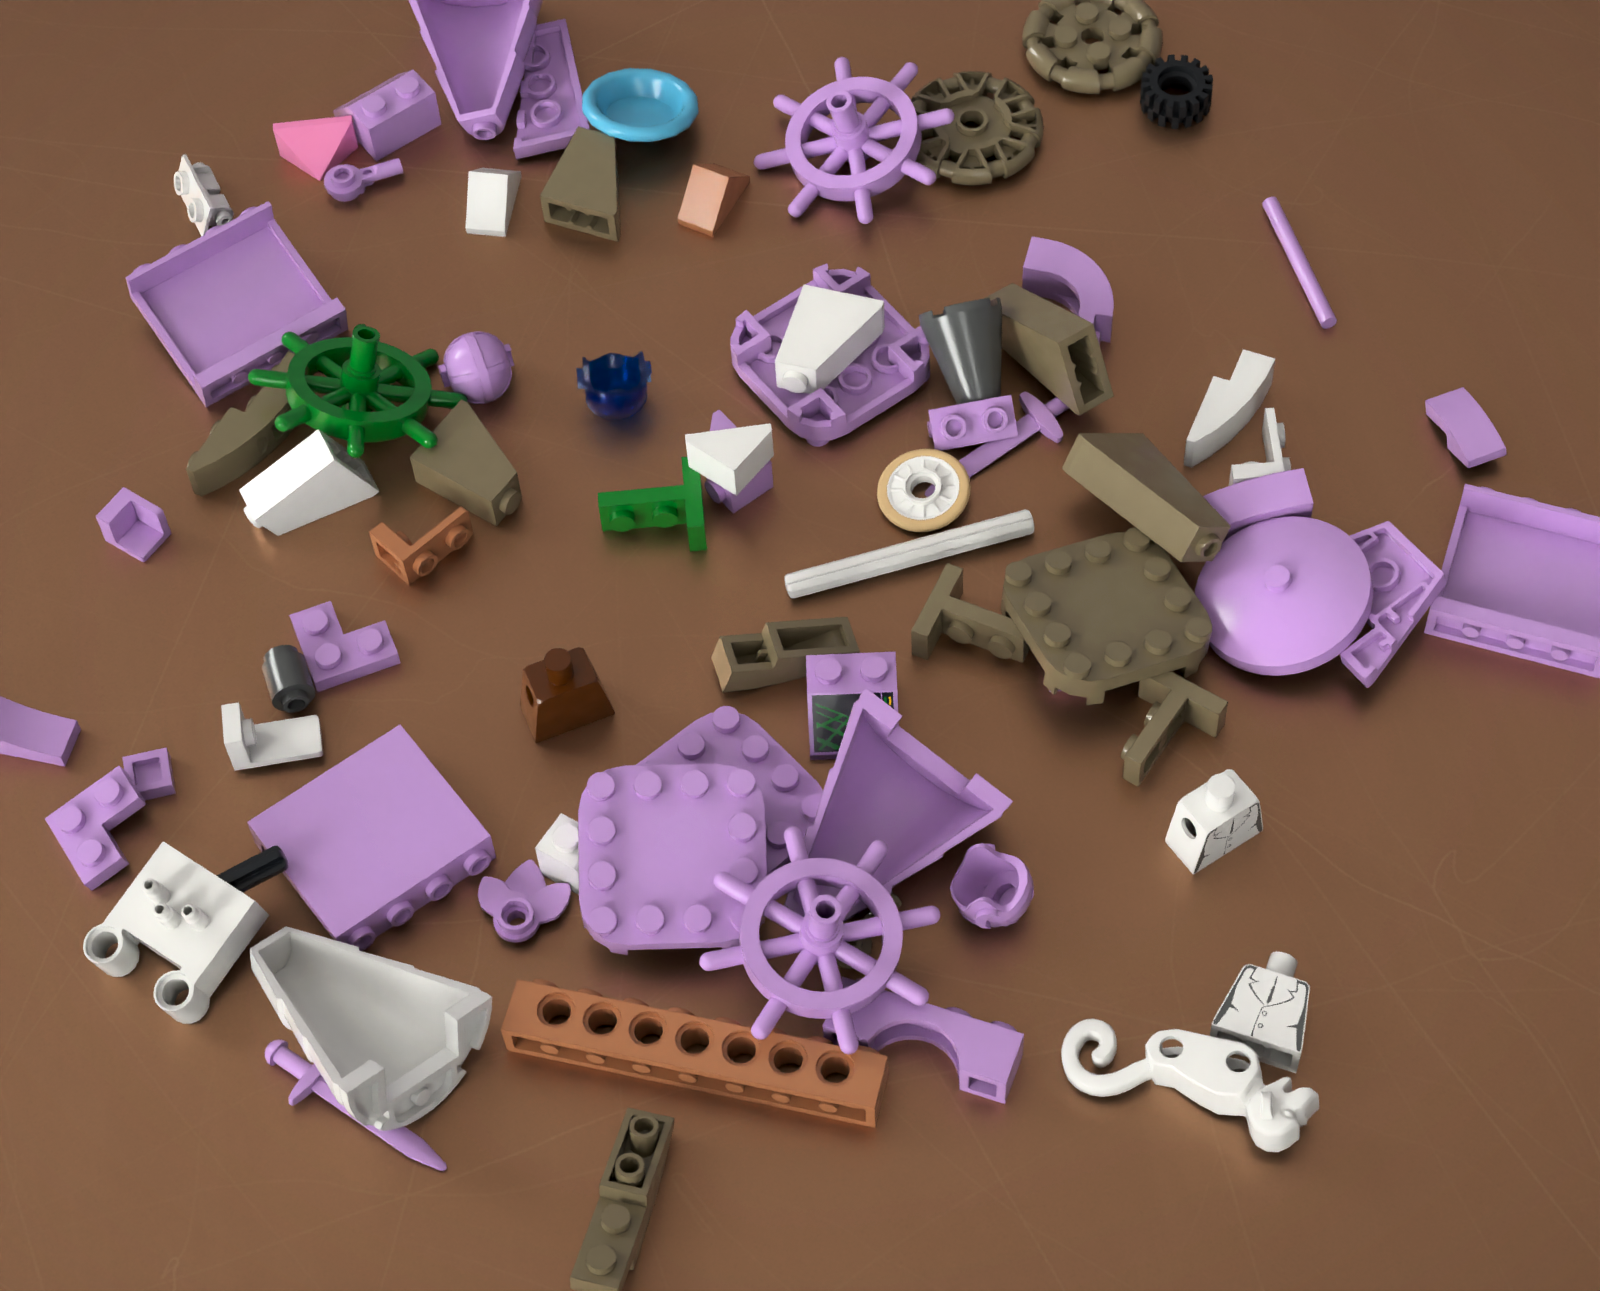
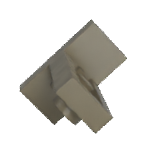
[911,563,1030,663]
[1121,671,1228,787]

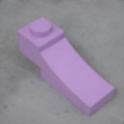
[0,696,81,766]

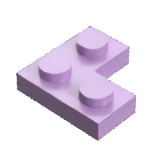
[289,601,401,692]
[45,766,146,891]

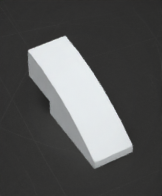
[1184,349,1275,468]

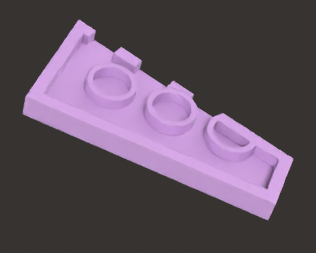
[513,19,590,159]

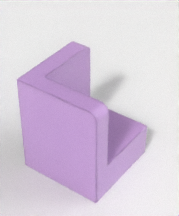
[96,487,172,562]

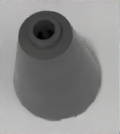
[919,298,1002,404]

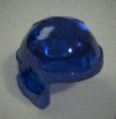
[576,351,652,420]

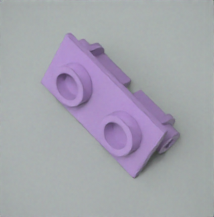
[927,394,1018,451]

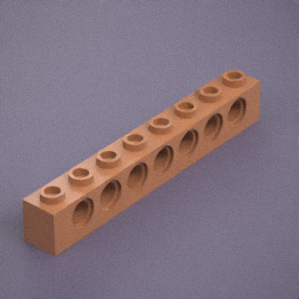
[501,979,889,1128]

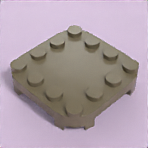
[1001,527,1212,705]

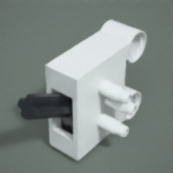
[83,841,288,1024]

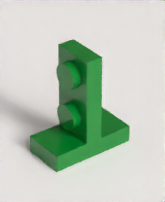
[598,457,707,552]

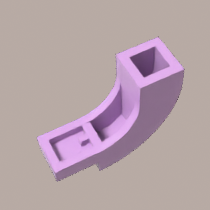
[1022,237,1114,346]

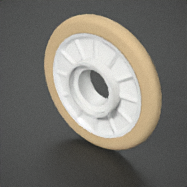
[877,449,971,532]

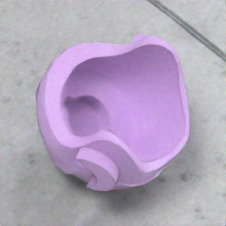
[438,331,515,404]
[950,843,1034,929]

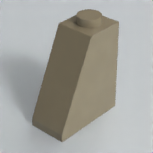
[540,126,621,242]
[410,399,522,526]

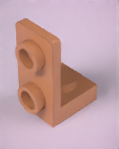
[369,506,473,585]

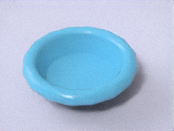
[582,68,699,142]

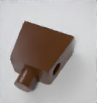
[520,647,615,743]

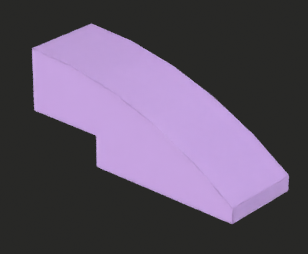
[1203,468,1314,543]

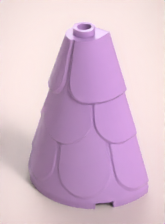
[408,0,543,140]
[784,688,1013,922]

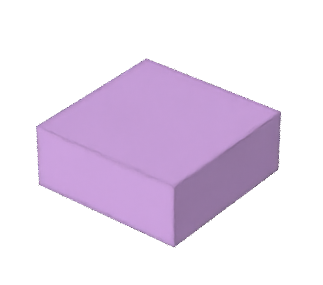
[122,747,176,801]

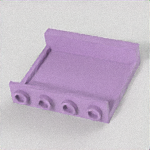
[125,201,348,407]
[1424,484,1600,679]
[247,724,496,951]

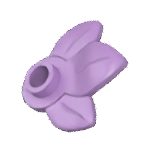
[478,859,571,943]

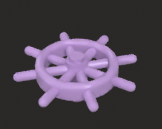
[754,57,954,224]
[699,826,941,1054]

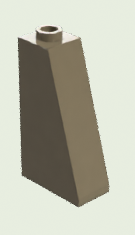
[984,283,1114,416]
[1062,433,1231,562]

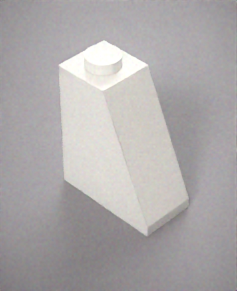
[775,284,885,394]
[239,429,380,536]

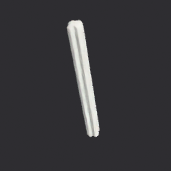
[784,509,1035,599]

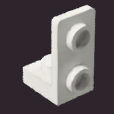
[1229,408,1291,486]
[221,702,323,771]

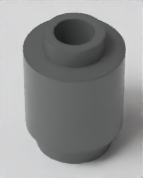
[262,645,316,713]

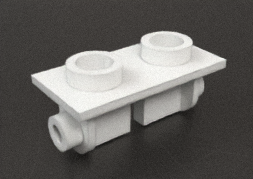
[174,154,234,236]

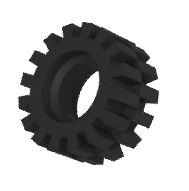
[1140,54,1213,129]

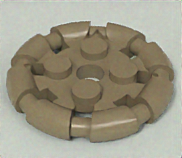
[1022,0,1163,94]
[911,71,1044,185]

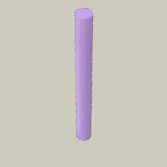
[1262,196,1337,329]

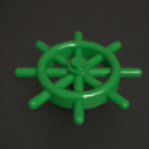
[248,324,468,458]

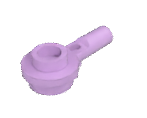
[324,158,403,202]

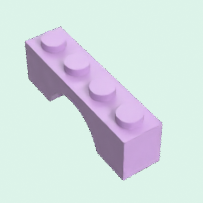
[823,977,1024,1104]

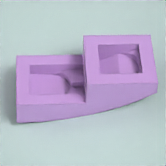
[1425,387,1507,469]

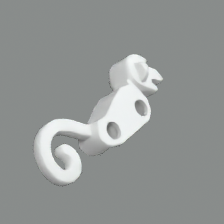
[1061,1019,1319,1152]

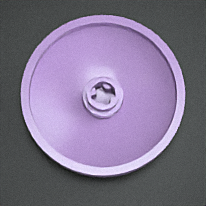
[1195,516,1374,676]

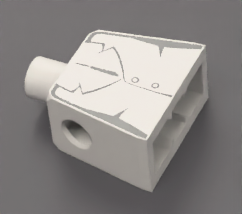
[1165,769,1263,875]
[1210,952,1310,1073]

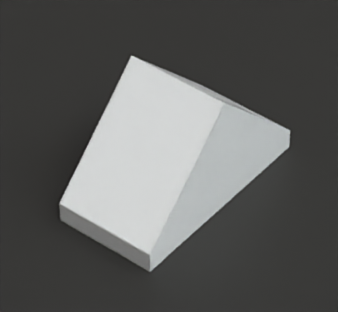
[466,168,521,237]
[685,423,774,496]

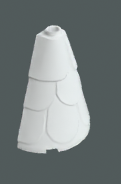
[250,926,492,1131]

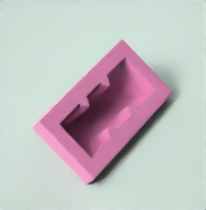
[273,115,358,181]

